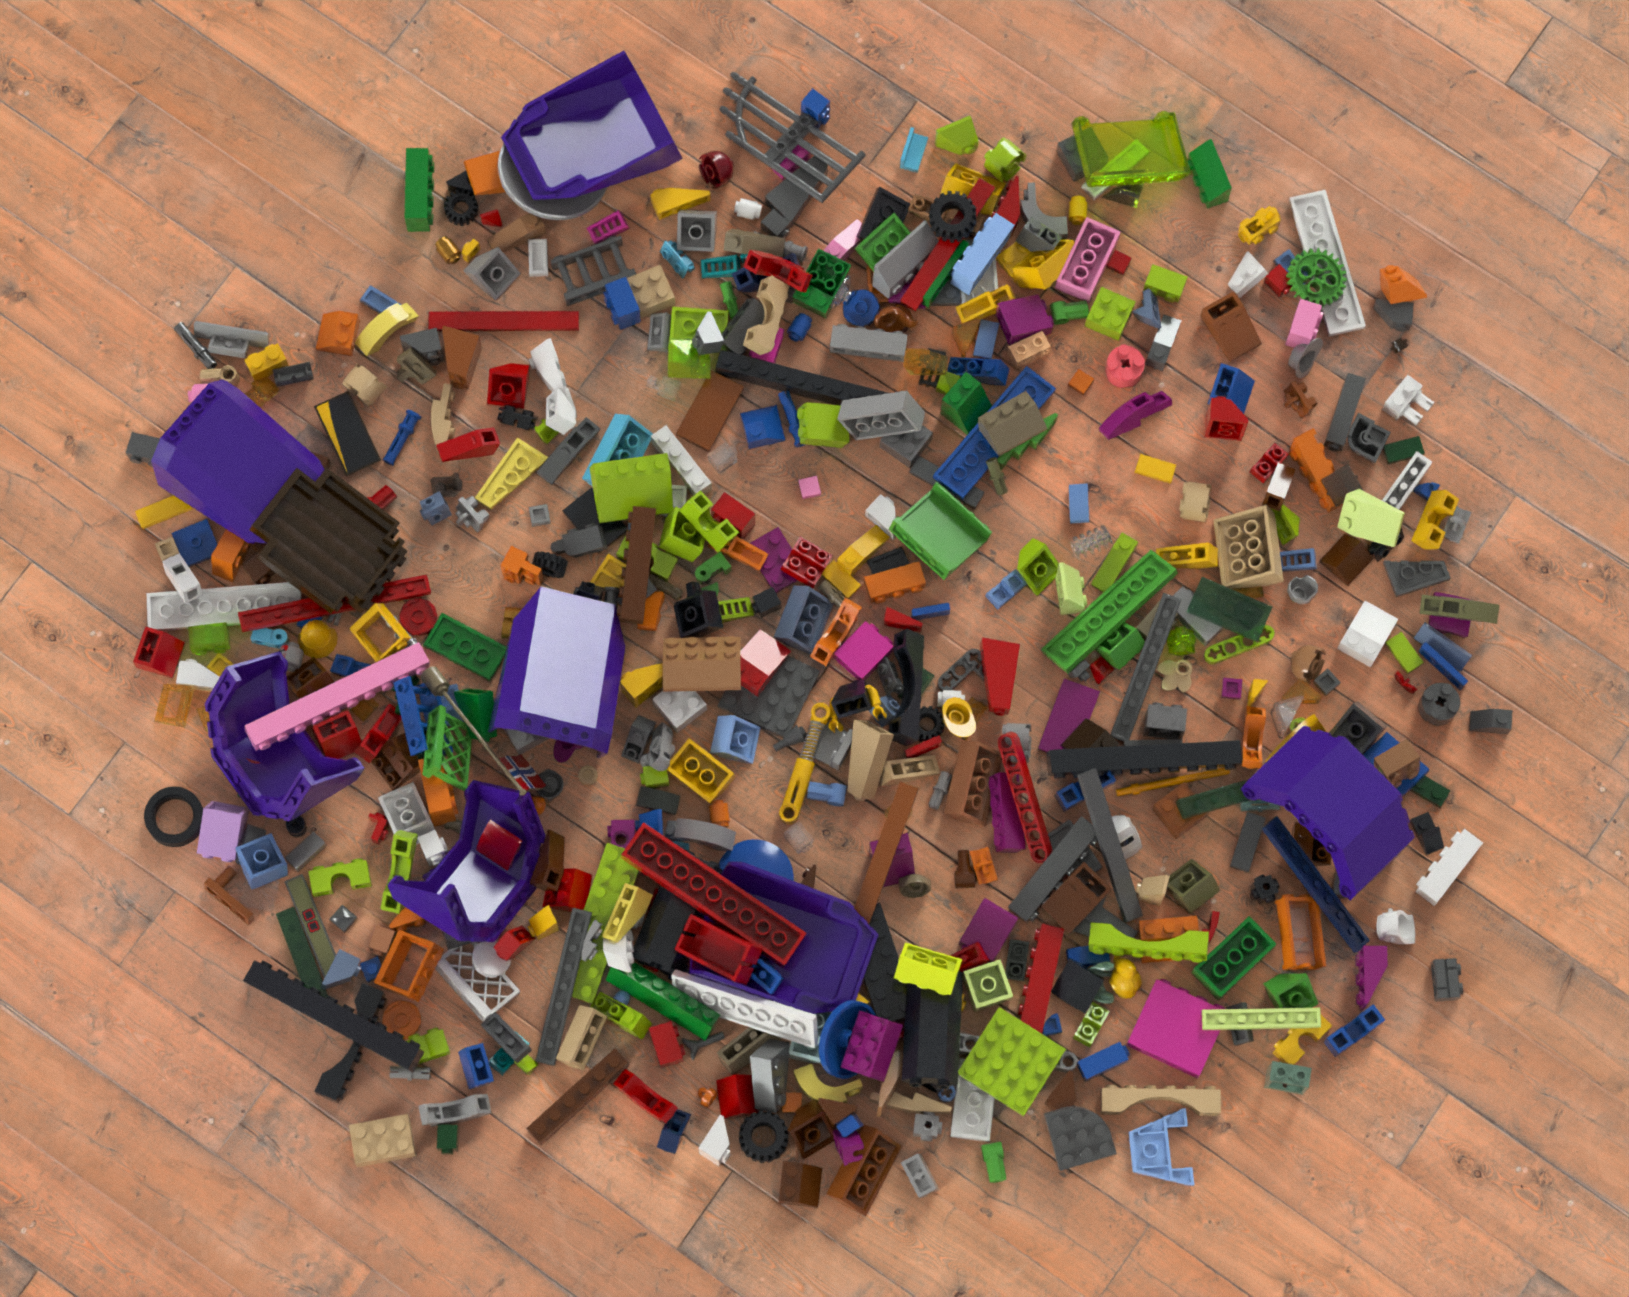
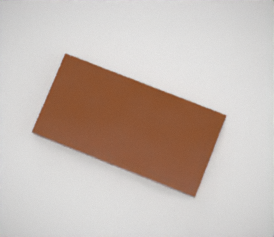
[676,370,744,452]

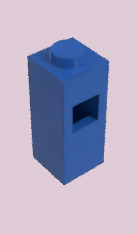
[1077,1042,1130,1082]

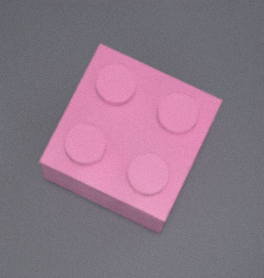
[1285,299,1323,348]

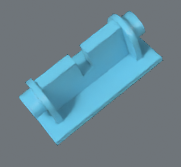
[659,240,695,279]

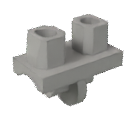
[455,496,489,533]
[1443,506,1472,544]

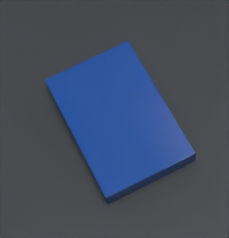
[1363,732,1429,797]

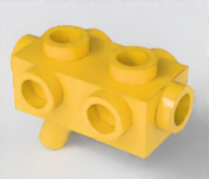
[1238,206,1281,245]

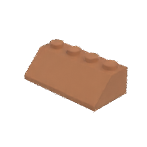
[944,741,1002,827]

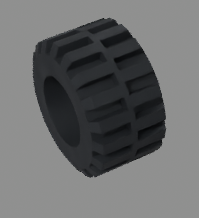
[929,191,976,243]
[739,1110,789,1163]

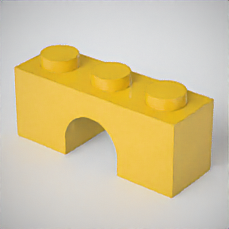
[1411,490,1459,550]
[1273,1015,1332,1065]

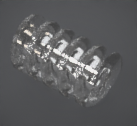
[1070,525,1113,560]

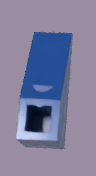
[947,357,1010,386]

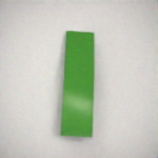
[997,413,1058,471]

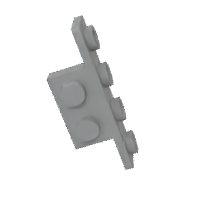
[194,321,269,358]

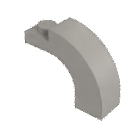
[1020,183,1068,240]
[665,818,736,851]
[418,1094,491,1127]

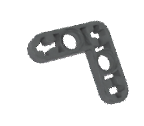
[937,649,985,692]

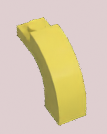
[355,303,418,356]
[793,1063,863,1103]

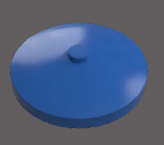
[719,839,794,881]
[819,1000,876,1079]

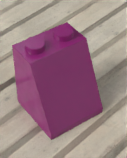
[996,294,1054,346]
[869,833,915,888]
[959,898,1018,964]

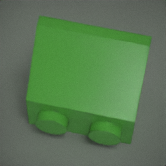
[1095,622,1145,670]

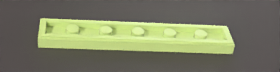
[1201,1008,1321,1030]

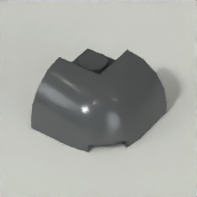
[1348,413,1391,464]

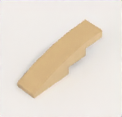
[870,1091,952,1114]

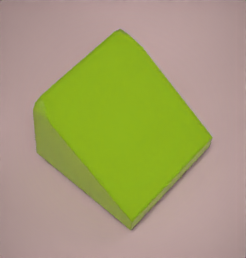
[514,1055,538,1075]

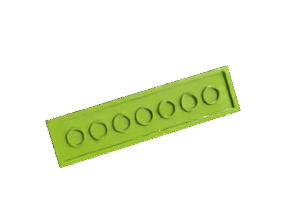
[572,843,639,1004]

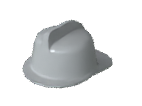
[1288,338,1323,379]

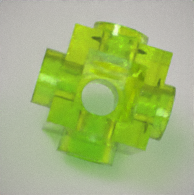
[1167,626,1196,656]

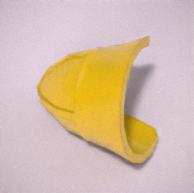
[298,620,338,659]

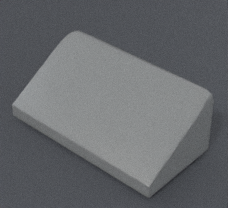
[647,312,672,352]
[285,831,327,872]

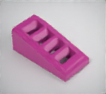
[587,210,630,244]

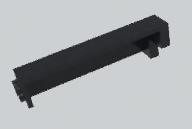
[632,850,723,977]
[902,971,963,1089]

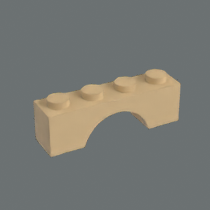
[743,276,789,355]

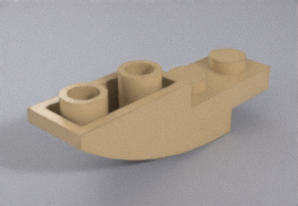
[431,383,455,459]

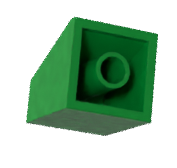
[940,372,992,435]

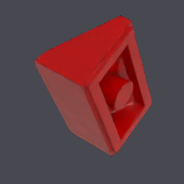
[950,942,989,973]

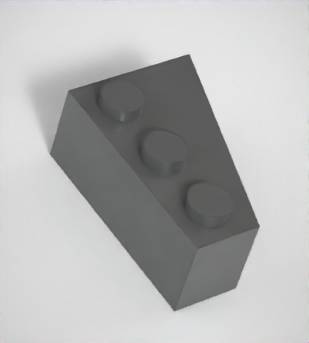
[750,1039,790,1113]

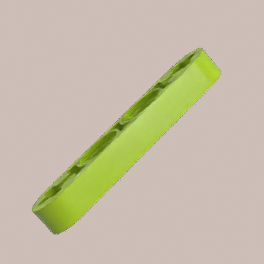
[1204,625,1275,665]

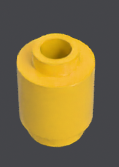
[1068,196,1088,225]

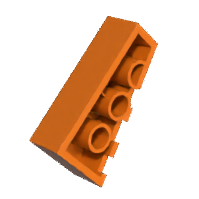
[1289,428,1348,513]

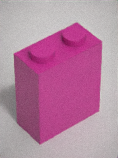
[834,621,894,680]

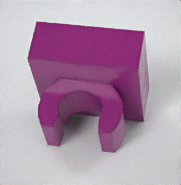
[1221,677,1243,700]

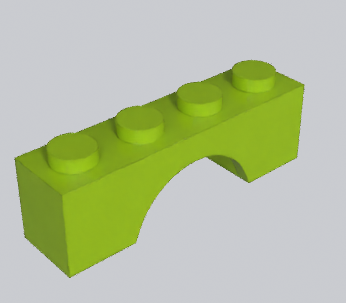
[380,830,418,914]

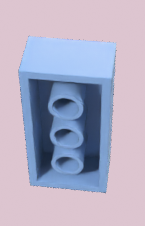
[950,213,1014,295]

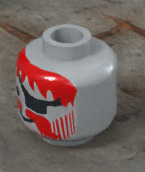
[279,642,304,672]

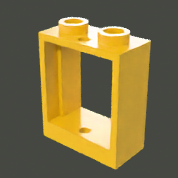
[349,603,411,662]

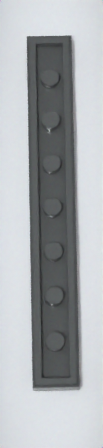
[1110,593,1182,742]
[1077,768,1143,922]
[536,908,592,1066]

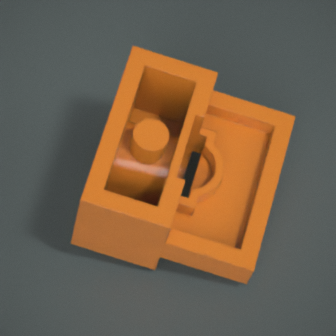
[500,546,544,586]

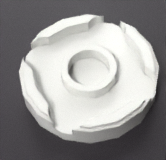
[472,940,511,978]

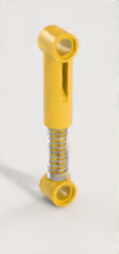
[779,703,830,825]

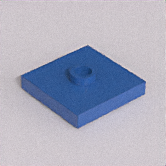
[172,519,217,567]

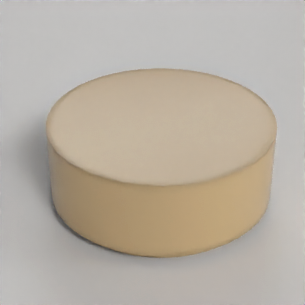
[578,766,598,786]

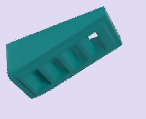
[701,254,741,279]

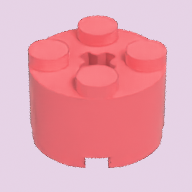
[1105,344,1145,388]

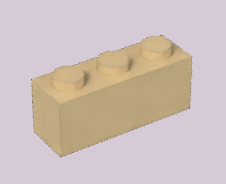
[556,1005,607,1070]

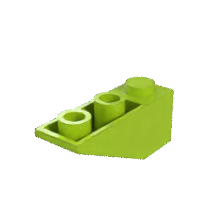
[590,992,652,1040]

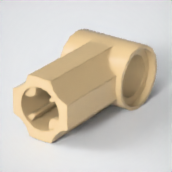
[200,365,240,386]

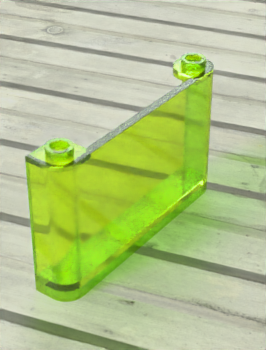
[1071,111,1191,187]

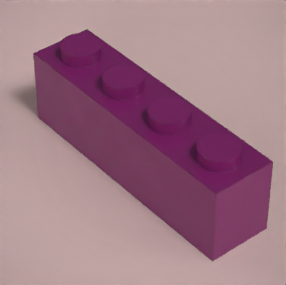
[988,772,1026,853]

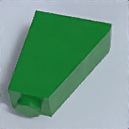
[454,688,497,742]

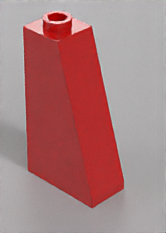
[980,637,1020,716]

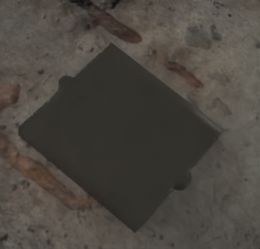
[1321,464,1364,507]

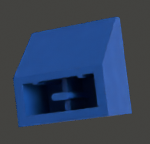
[1208,363,1255,414]

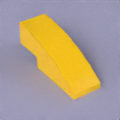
[955,284,1016,325]

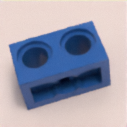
[801,88,831,129]

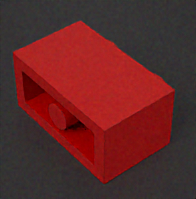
[649,1021,686,1068]

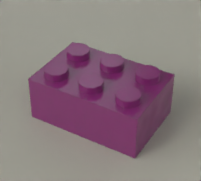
[841,1010,903,1082]

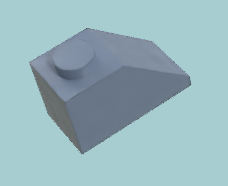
[321,949,362,990]

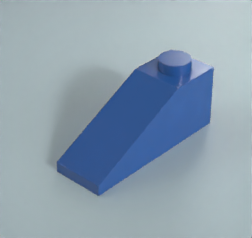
[750,954,784,995]

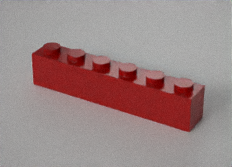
[1018,924,1064,1034]

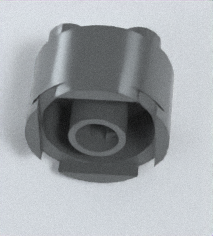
[1418,683,1460,726]

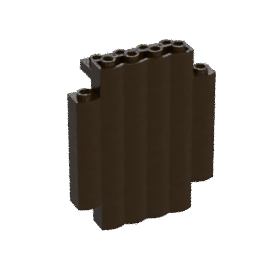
[249,467,408,614]

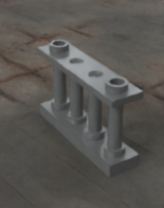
[551,236,636,306]

